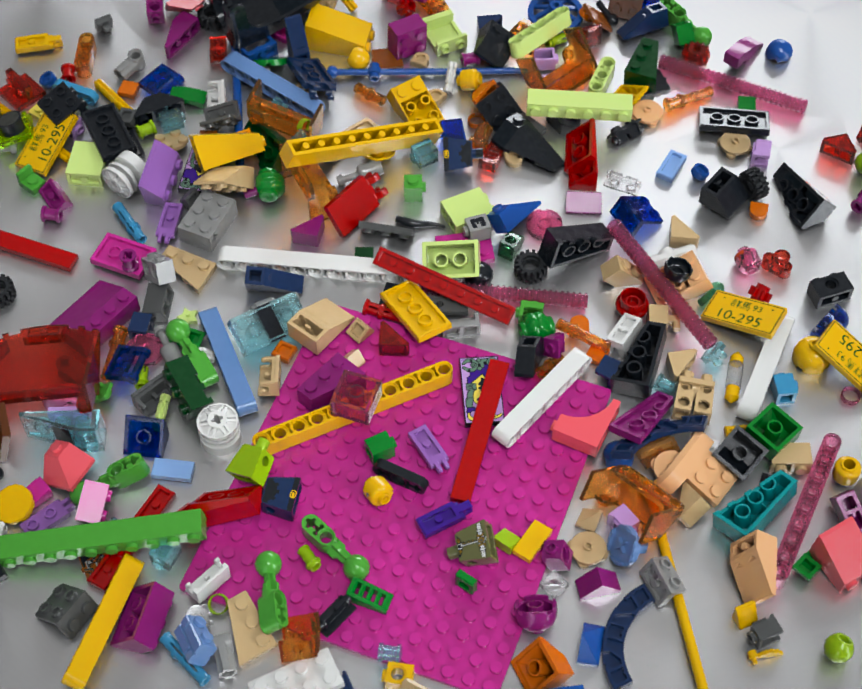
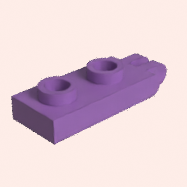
[155,202,184,244]
[408,424,450,474]
[19,497,76,532]

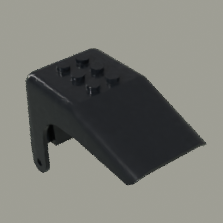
[209,0,321,50]

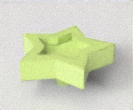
[177,307,198,325]

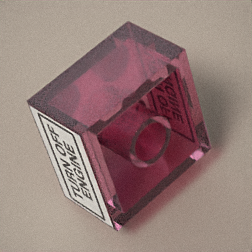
[330,369,382,426]

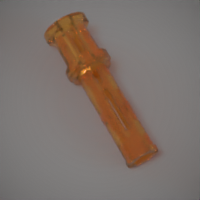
[663,86,714,113]
[100,325,129,381]

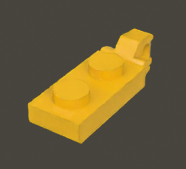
[15,33,63,54]

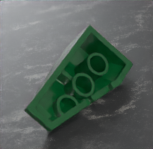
[244,114,288,173]

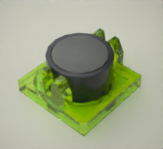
[0,111,33,149]

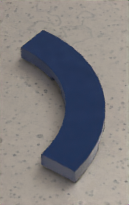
[611,415,708,460]
[602,583,655,689]

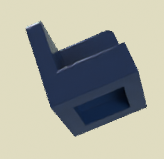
[127,312,155,340]
[595,354,621,389]

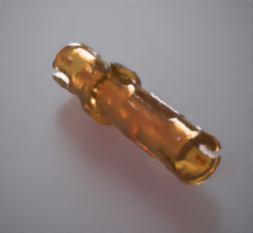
[555,318,611,353]

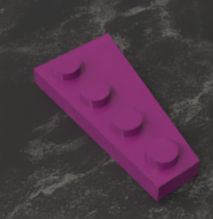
[608,391,674,445]

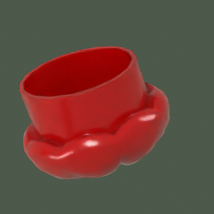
[615,287,649,318]

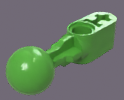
[660,0,712,47]
[166,318,219,388]
[69,453,150,506]
[302,514,370,580]
[255,551,289,635]

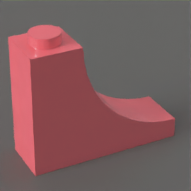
[550,399,621,458]

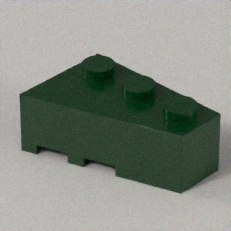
[624,37,659,94]
[162,355,214,421]

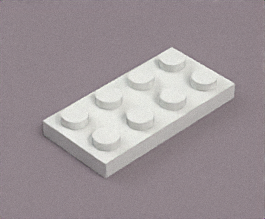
[247,647,345,689]

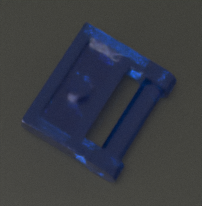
[138,63,185,95]
[104,345,151,385]

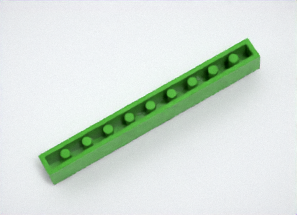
[0,508,207,568]

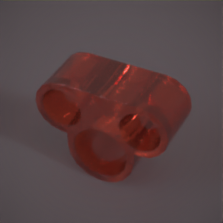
[761,249,792,279]

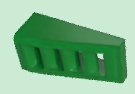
[346,577,394,615]

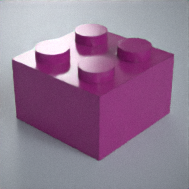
[387,13,427,60]

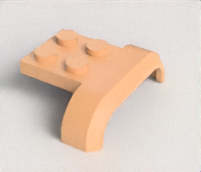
[653,432,738,507]

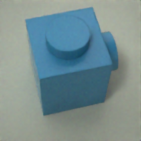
[770,373,798,405]

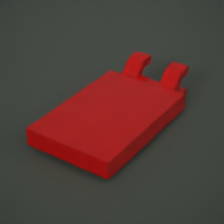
[323,172,389,237]

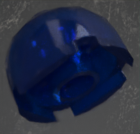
[811,303,849,337]

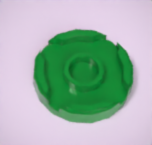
[253,57,287,67]

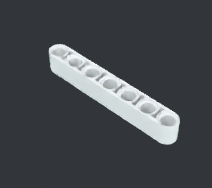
[736,315,795,422]
[491,347,592,448]

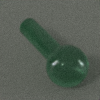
[698,281,725,306]

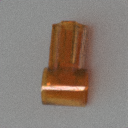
[469,121,493,155]

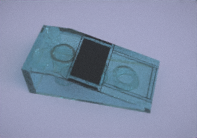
[227,291,303,358]
[19,410,107,453]

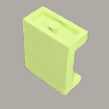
[422,9,468,57]
[65,141,106,187]
[440,187,494,234]

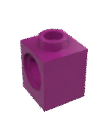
[146,0,165,24]
[541,540,573,571]

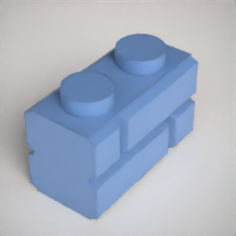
[174,615,217,666]

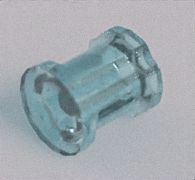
[653,373,678,396]
[378,642,402,663]

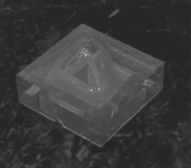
[539,570,569,599]

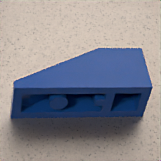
[487,201,542,234]

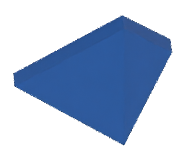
[577,623,605,667]

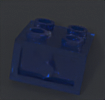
[609,196,663,237]

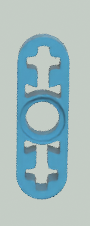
[52,79,99,106]

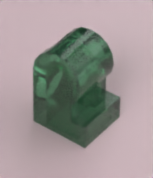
[497,231,524,262]

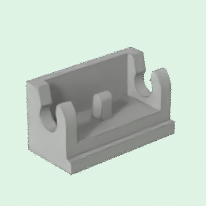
[442,311,481,339]

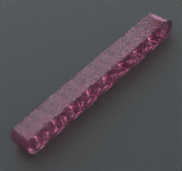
[776,433,842,590]

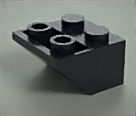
[699,167,749,219]

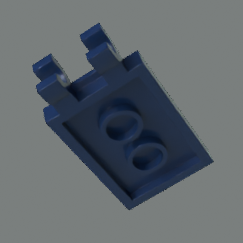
[286,57,337,100]

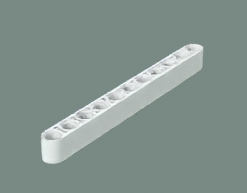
[216,245,407,284]

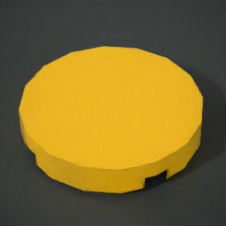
[0,484,35,525]

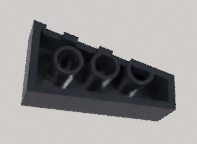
[538,223,614,269]
[610,321,667,399]

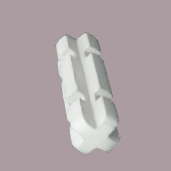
[444,61,457,94]

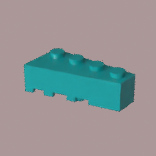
[713,470,797,541]

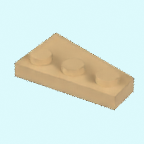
[162,245,217,294]
[227,590,277,668]

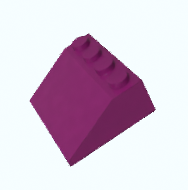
[46,280,140,358]

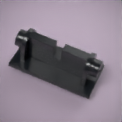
[607,118,644,145]
[312,594,357,638]

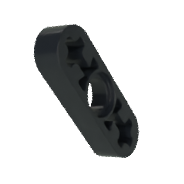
[372,458,429,494]

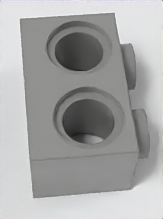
[141,252,176,286]

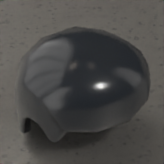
[664,257,693,283]
[464,261,493,290]

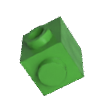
[404,174,426,202]

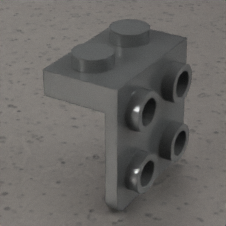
[199,100,242,131]
[35,583,98,640]

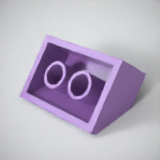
[138,139,183,207]

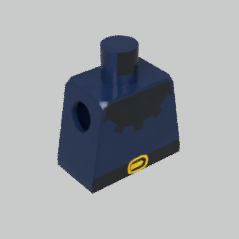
[443,137,483,172]
[261,477,302,521]

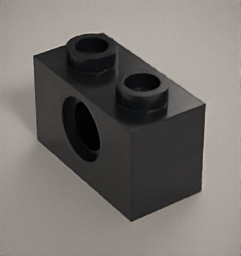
[807,271,854,309]

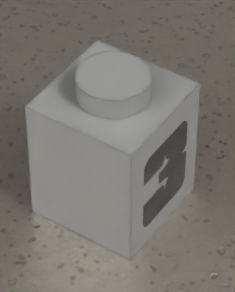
[462,213,491,241]

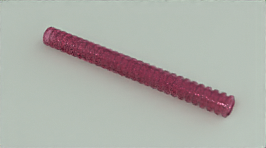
[658,54,808,114]
[606,219,717,350]
[419,281,588,310]

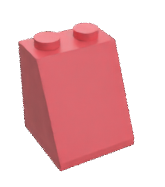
[809,516,862,593]

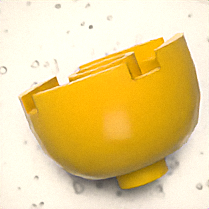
[792,336,830,375]

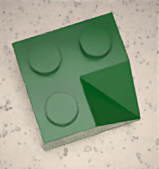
[745,402,803,461]

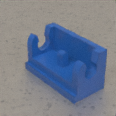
[240,35,278,61]

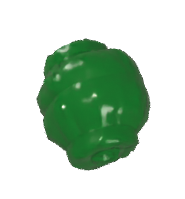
[256,167,285,203]
[518,311,556,338]

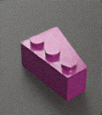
[297,352,367,411]

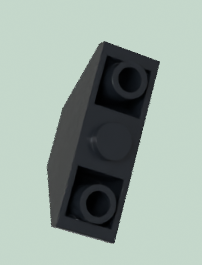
[134,92,186,126]
[514,335,544,378]

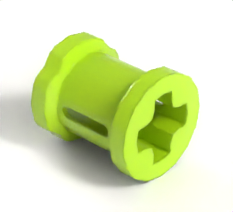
[135,119,157,140]

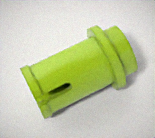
[545,32,567,48]
[133,365,149,390]
[297,545,322,572]

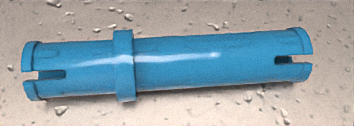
[112,202,147,244]
[159,632,211,687]

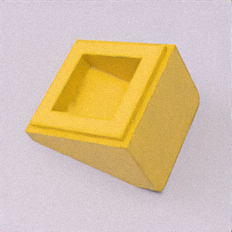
[732,600,758,630]

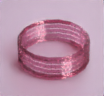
[841,386,861,405]

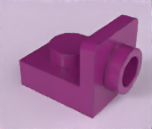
[543,332,565,359]

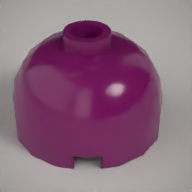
[514,594,557,634]

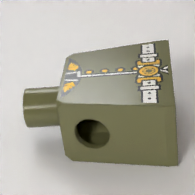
[447,520,499,566]

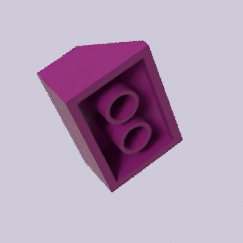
[110,581,175,654]

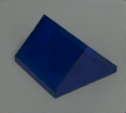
[123,415,169,458]

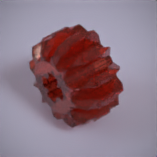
[681,41,711,69]

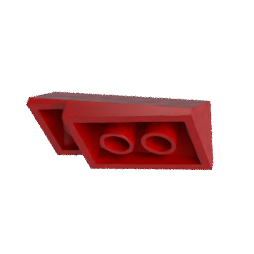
[564,118,598,191]
[177,485,262,527]

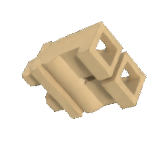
[671,370,715,425]

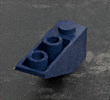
[616,1,669,40]
[284,13,310,58]
[244,266,304,294]

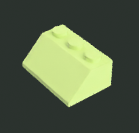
[422,239,481,278]

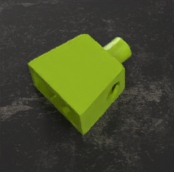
[225,437,274,487]

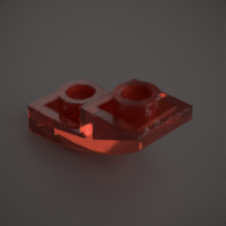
[209,36,227,64]

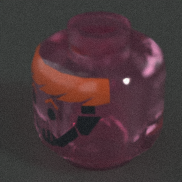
[734,246,762,275]

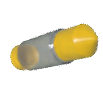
[725,352,744,403]

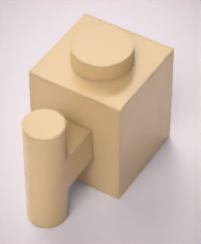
[646,304,680,332]

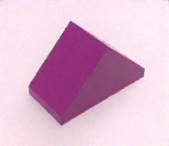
[290,214,325,247]
[575,567,621,601]

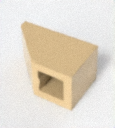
[600,255,644,287]
[768,443,813,475]

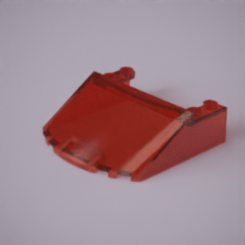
[0,324,100,413]

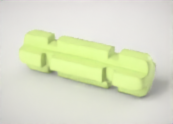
[152,393,171,431]

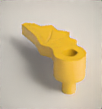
[747,649,783,665]

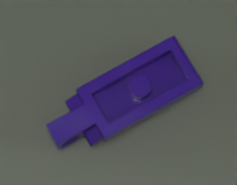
[416,499,473,539]

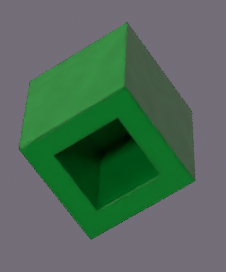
[671,20,695,47]
[364,431,397,465]

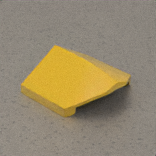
[614,84,649,105]

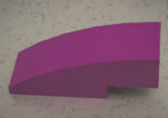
[723,36,764,69]

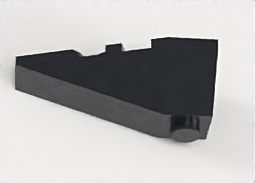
[490,113,565,172]
[773,162,836,229]

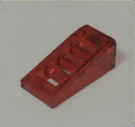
[478,142,505,173]

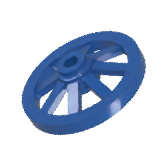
[527,0,583,34]

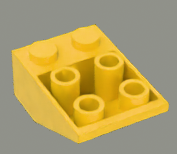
[386,75,445,123]

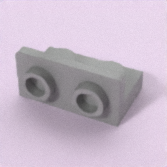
[639,556,686,607]

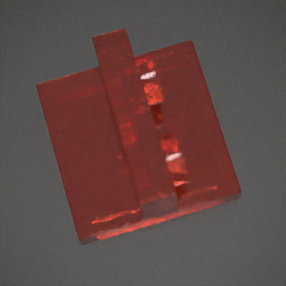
[0,68,46,112]

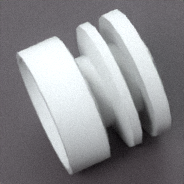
[102,150,145,198]
[196,403,242,456]

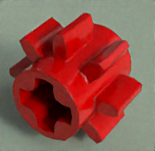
[396,0,416,17]
[748,283,772,303]

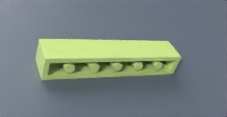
[526,88,633,122]

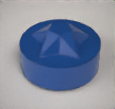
[39,71,57,88]
[691,163,709,181]

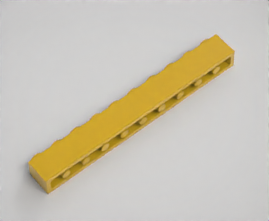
[279,118,444,168]

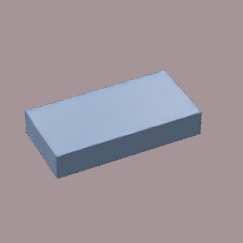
[655,150,687,183]
[151,458,195,483]

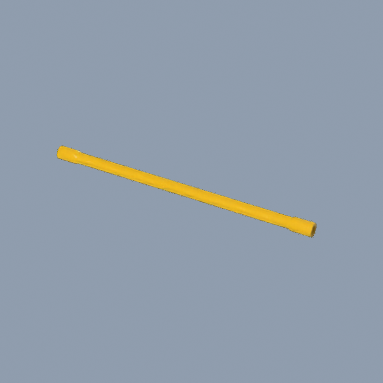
[641,480,708,689]

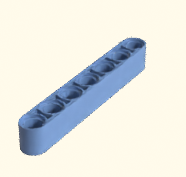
[220,51,325,121]
[198,307,258,417]

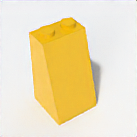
[305,3,375,56]
[188,132,266,171]

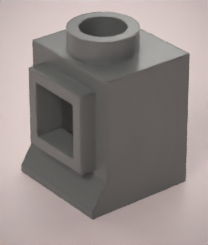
[747,613,784,650]

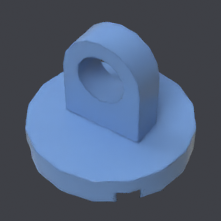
[607,524,649,567]

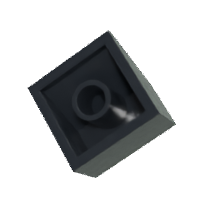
[474,19,515,68]
[712,424,769,481]

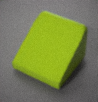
[494,528,521,555]

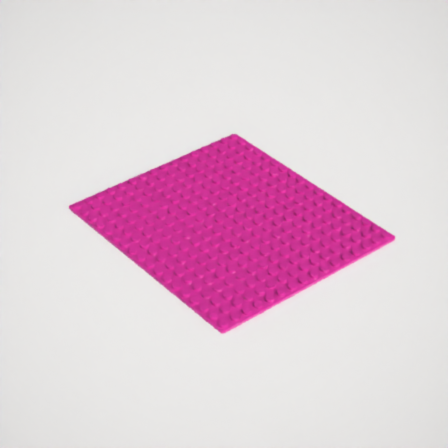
[179,305,611,689]

